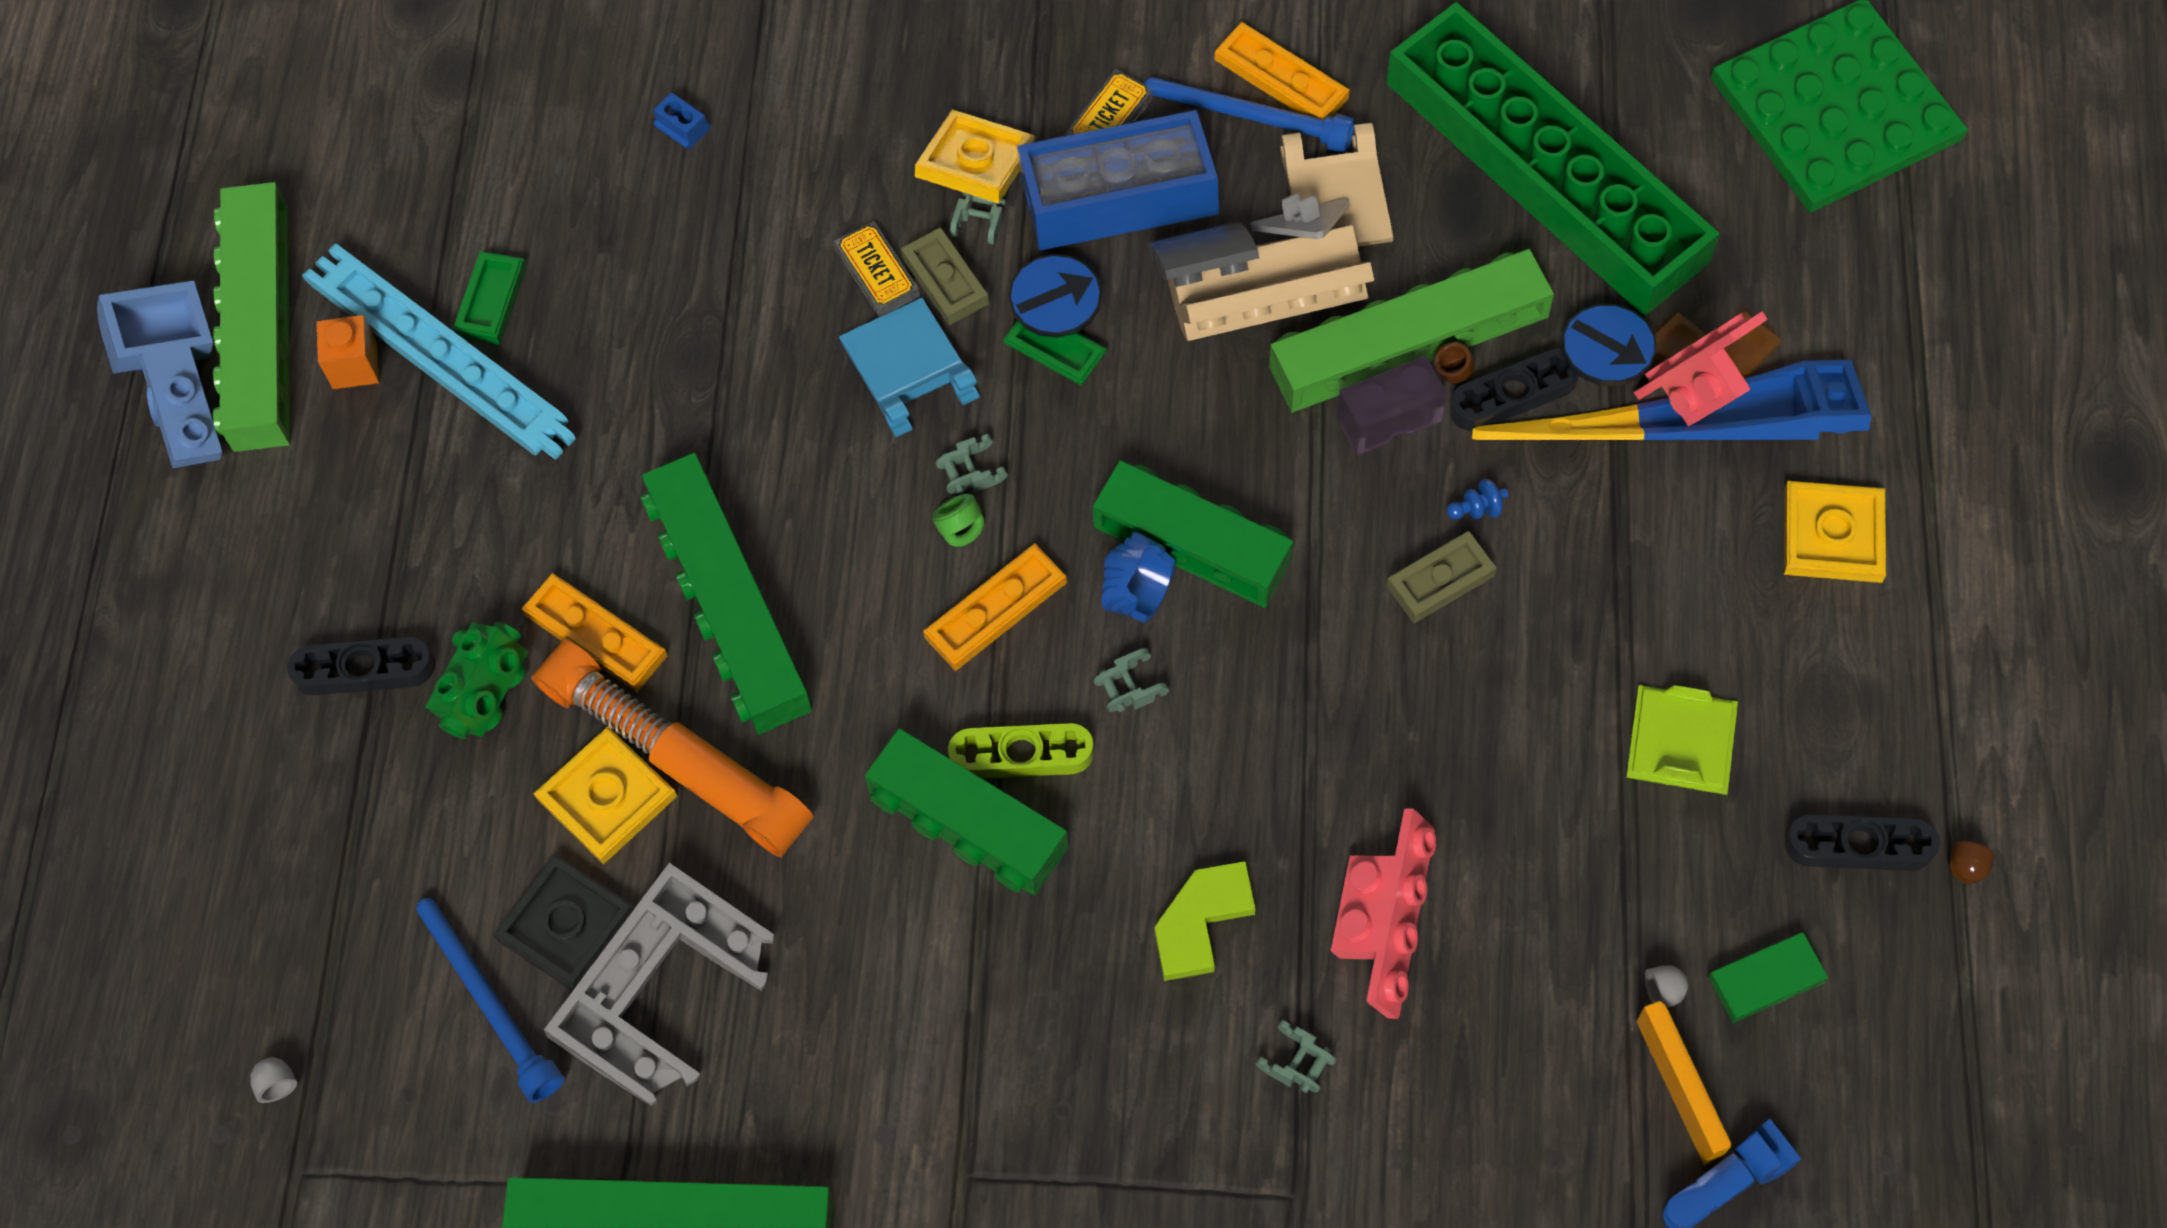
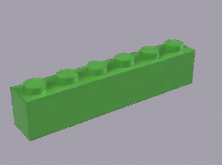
[213,182,290,452]
[1269,249,1554,413]

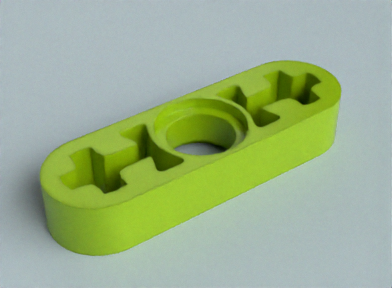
[948,723,1094,779]

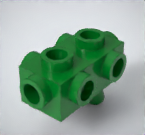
[425,622,528,739]

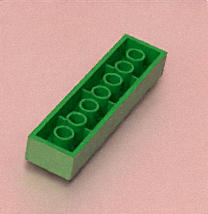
[1386,2,1720,317]

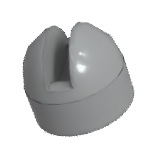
[1645,965,1688,1008]
[250,1057,297,1103]

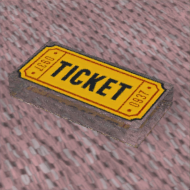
[1066,69,1153,136]
[834,221,920,317]

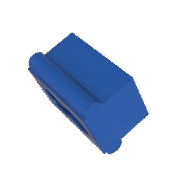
[653,92,711,149]

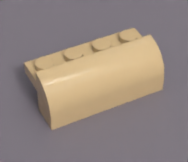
[1168,225,1374,341]

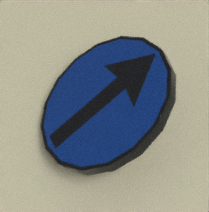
[1009,254,1102,338]
[1561,304,1657,386]

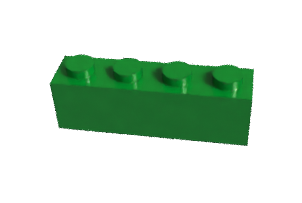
[1093,460,1294,609]
[864,728,1069,896]

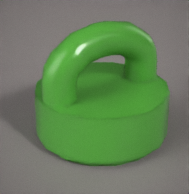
[932,494,984,547]

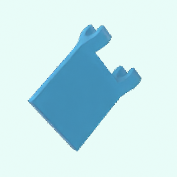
[839,298,980,437]

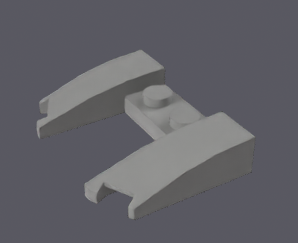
[544,863,774,1106]

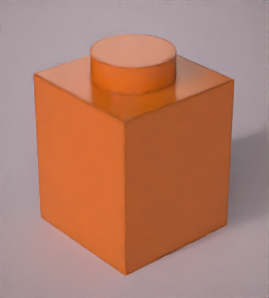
[317,315,379,389]

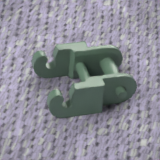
[950,193,1006,245]
[935,434,1008,494]
[1094,648,1169,712]
[1255,1020,1336,1093]

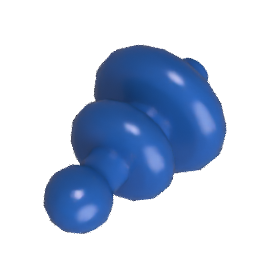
[1446,479,1508,520]

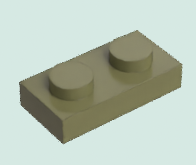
[901,227,989,326]
[1386,531,1497,624]

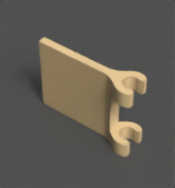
[1280,123,1393,247]

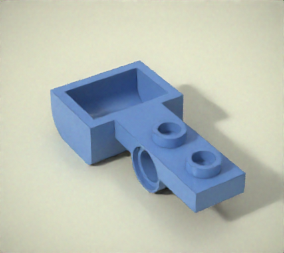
[97,281,222,469]

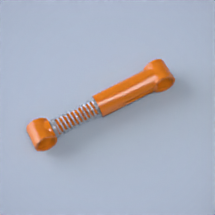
[531,639,814,857]

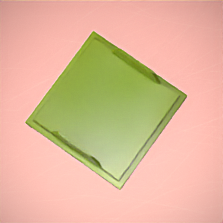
[1626,685,1738,795]

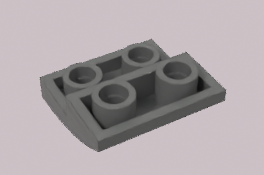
[1147,222,1260,287]

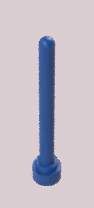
[1143,77,1355,154]
[416,898,565,1103]

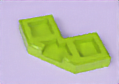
[1154,861,1255,981]

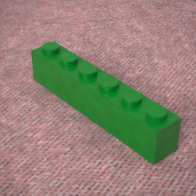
[640,453,812,735]
[502,1177,834,1228]

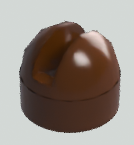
[1434,342,1474,384]
[1949,841,1995,884]

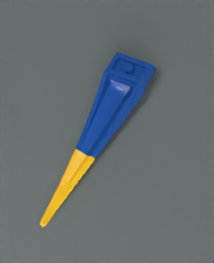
[1472,360,1871,440]

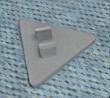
[1251,193,1350,239]

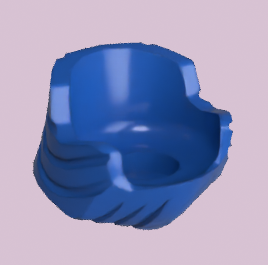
[1101,531,1176,623]

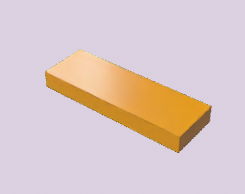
[1215,22,1350,120]
[923,543,1067,672]
[522,573,667,693]
[1636,1001,1731,1166]

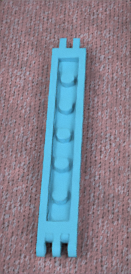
[302,244,576,459]

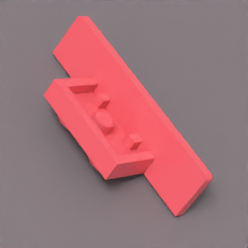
[1634,311,1768,426]
[1331,809,1436,1019]

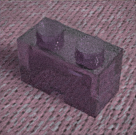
[1336,355,1447,455]

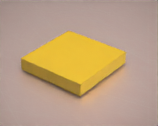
[915,110,1035,204]
[1783,480,1886,583]
[534,726,677,865]

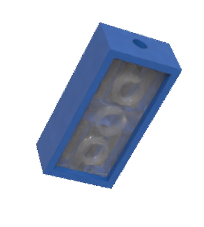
[1017,110,1219,251]

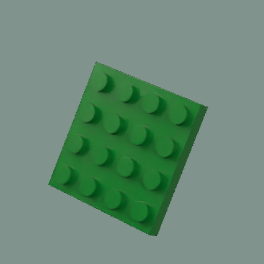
[1710,0,1968,213]

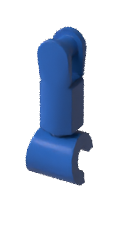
[1663,1119,1802,1228]

